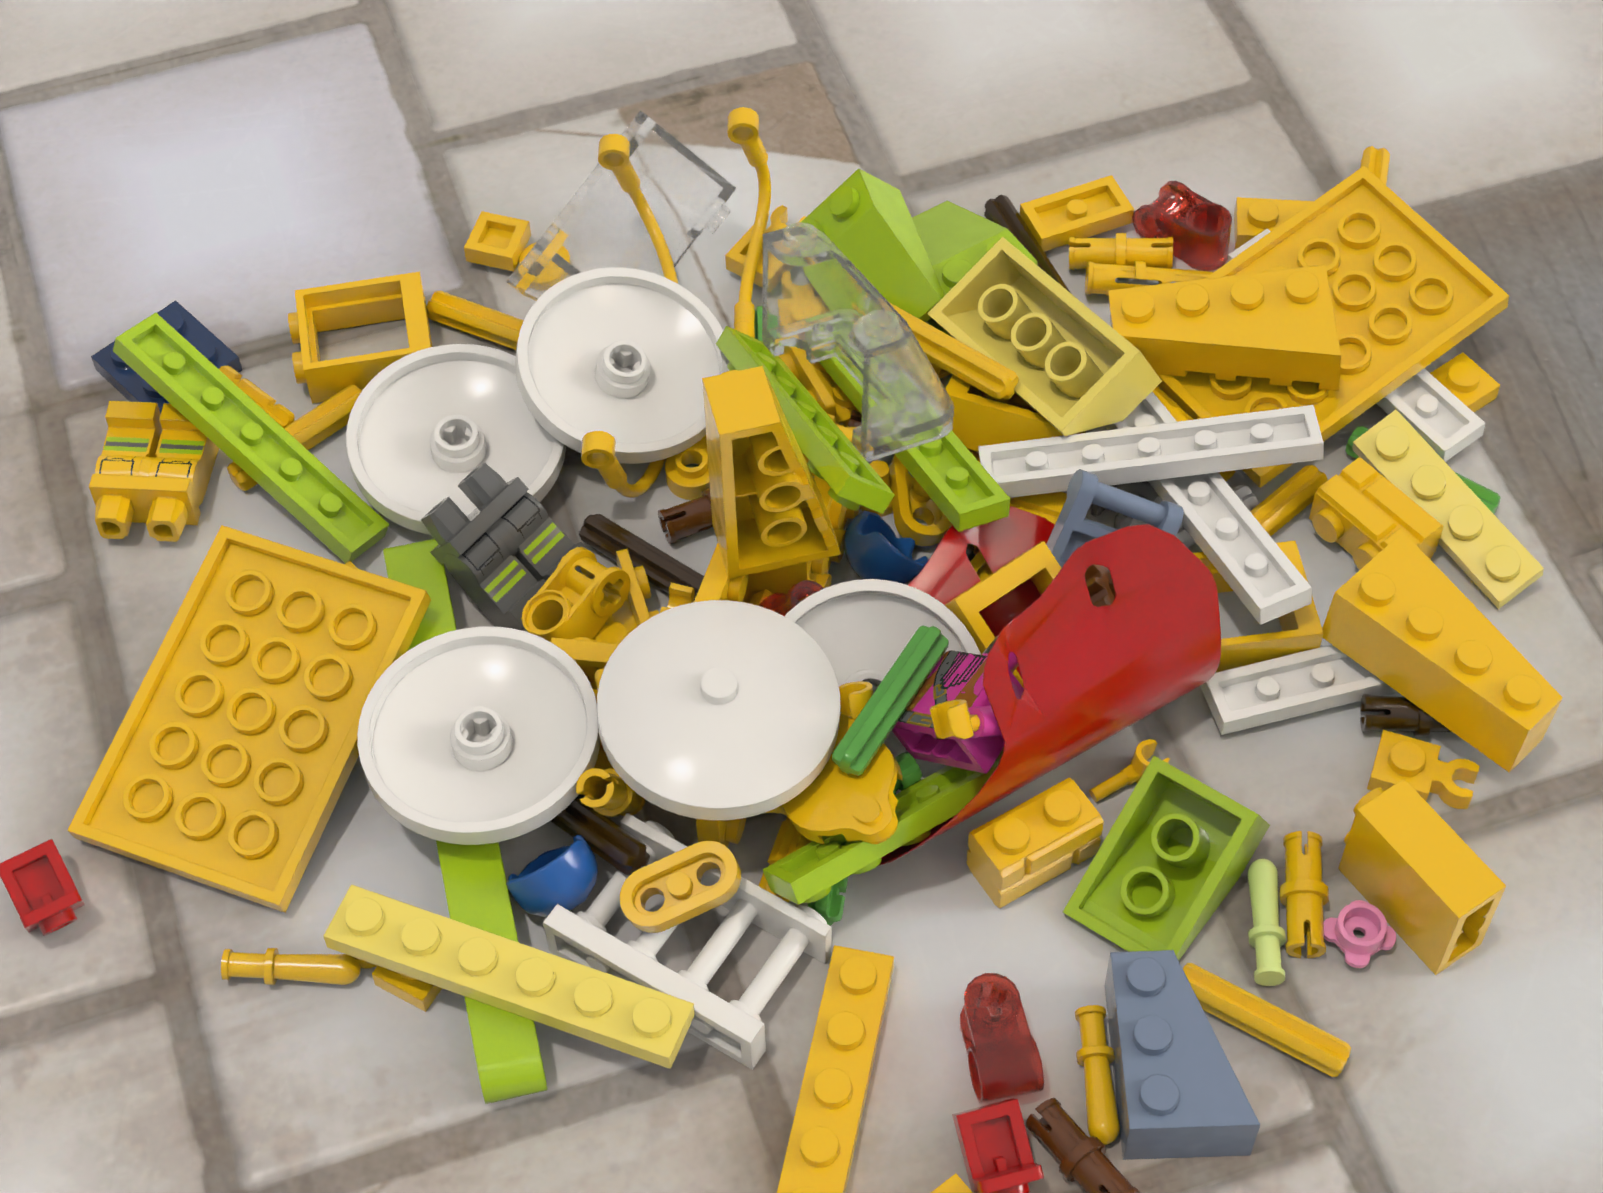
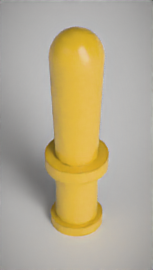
[221,948,361,985]
[1075,1005,1120,1145]

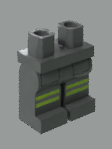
[421,463,587,630]

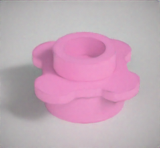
[1324,900,1396,968]

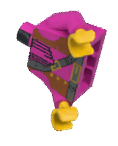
[839,636,1024,774]

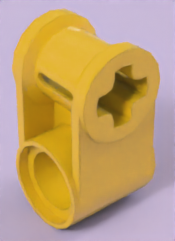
[521,547,630,642]

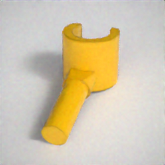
[1089,739,1170,802]

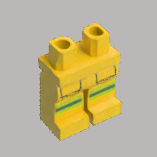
[89,401,219,542]

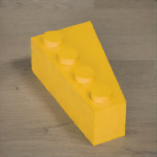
[1108,264,1341,391]
[702,366,841,579]
[1322,532,1563,773]

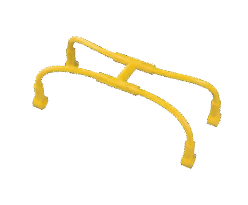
[581,107,771,498]

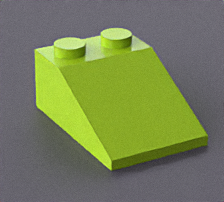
[788,168,945,354]
[912,200,1038,337]
[1063,756,1270,961]

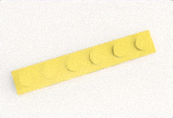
[323,884,695,1069]

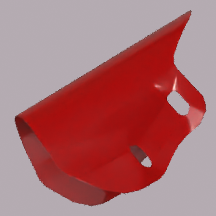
[878,506,1221,866]

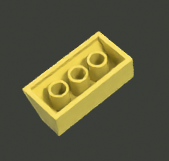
[927,237,1162,436]

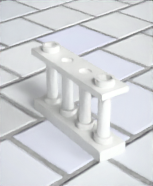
[543,813,832,1070]

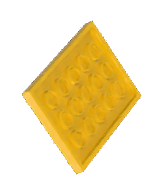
[1157,166,1509,488]
[67,525,431,913]

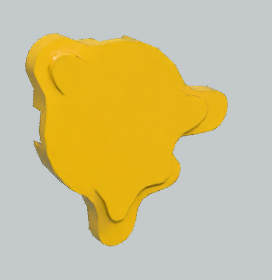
[765,713,903,844]

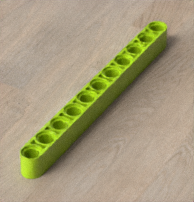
[383,539,548,1104]

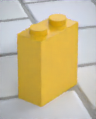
[1338,779,1506,975]

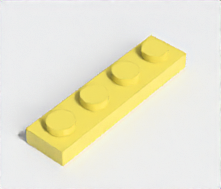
[1353,409,1544,609]

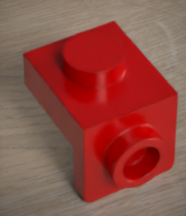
[0,839,85,936]
[952,1098,1044,1193]

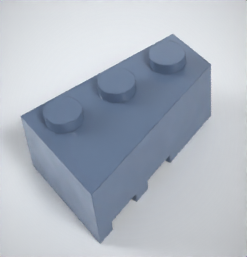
[1104,950,1260,1160]

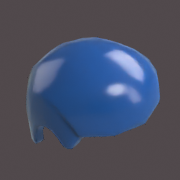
[844,510,929,584]
[506,835,598,918]

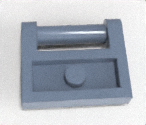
[1046,469,1184,568]

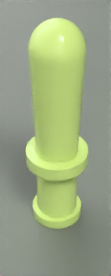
[1247,858,1286,986]

